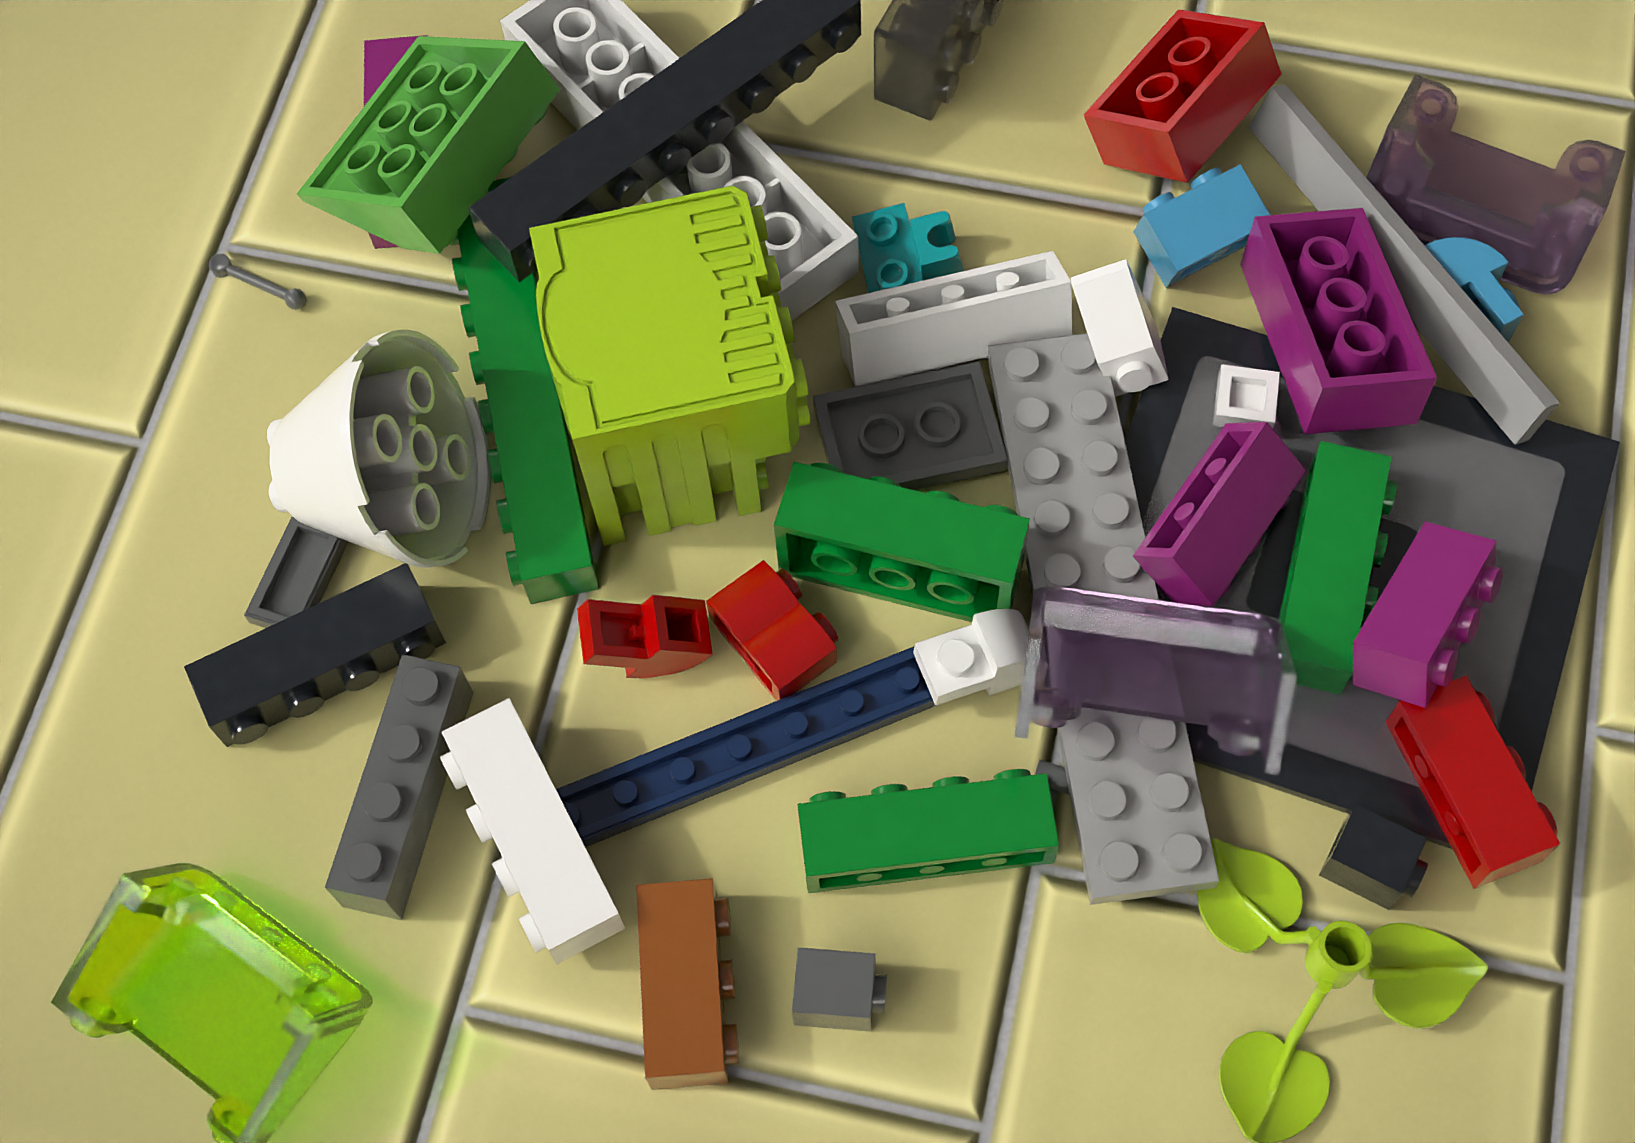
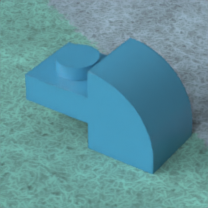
[1424,237,1524,343]

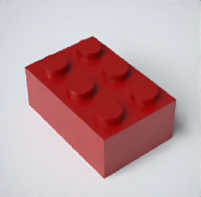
[1083,9,1282,183]

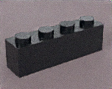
[184,563,446,747]

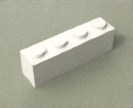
[835,251,1072,387]
[440,698,625,964]

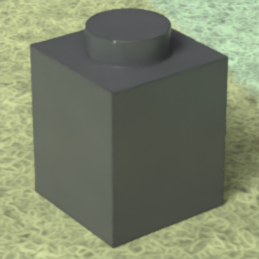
[792,947,887,1032]

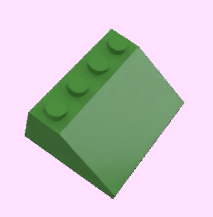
[297,36,560,254]

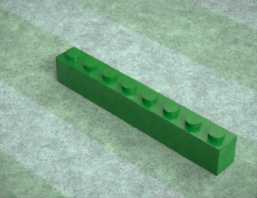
[450,177,599,604]

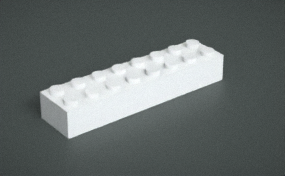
[500,0,859,321]

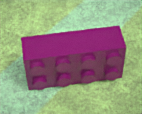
[1240,208,1437,435]

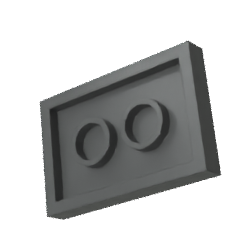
[813,361,1008,490]

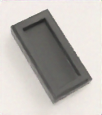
[244,516,349,628]

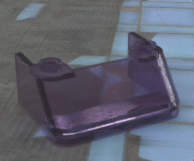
[1015,587,1297,775]

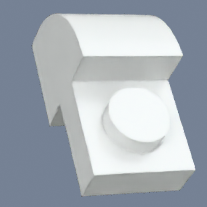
[913,609,1046,706]

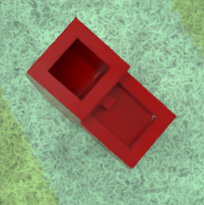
[577,594,713,678]

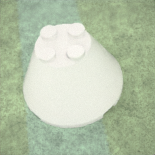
[267,329,491,568]

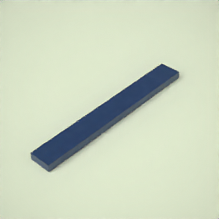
[556,646,940,847]

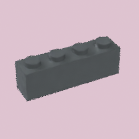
[325,655,474,920]

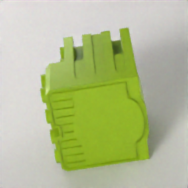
[529,186,811,546]

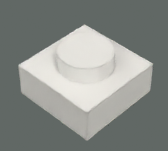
[1213,364,1280,428]

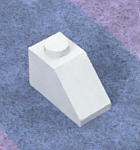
[1071,259,1169,397]

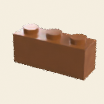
[636,878,739,1090]

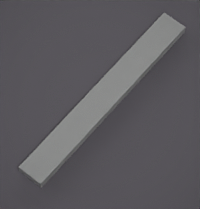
[1248,84,1560,445]

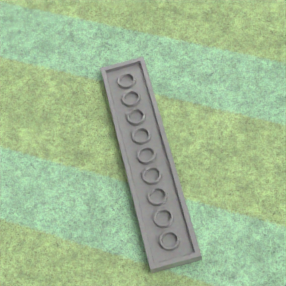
[987,333,1219,905]

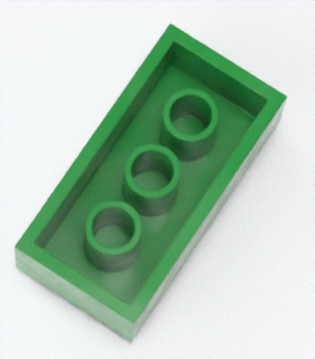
[774,461,1030,622]

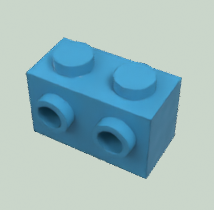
[1133,164,1270,288]

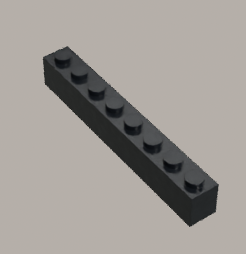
[468,0,861,282]

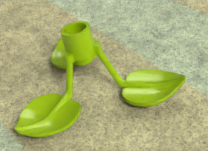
[1197,838,1488,1143]

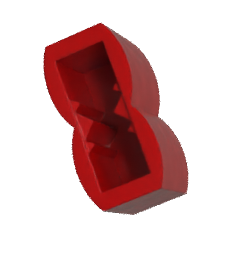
[706,560,839,701]

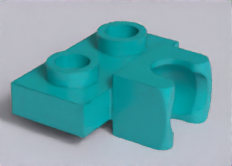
[852,203,964,293]

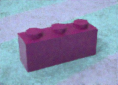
[1133,422,1306,606]
[1353,521,1503,708]

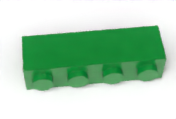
[1267,441,1397,695]
[797,769,1059,893]

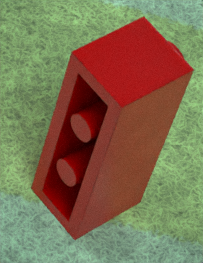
[1385,675,1560,889]

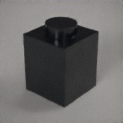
[1319,804,1428,910]

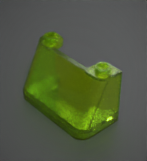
[51,863,373,1143]

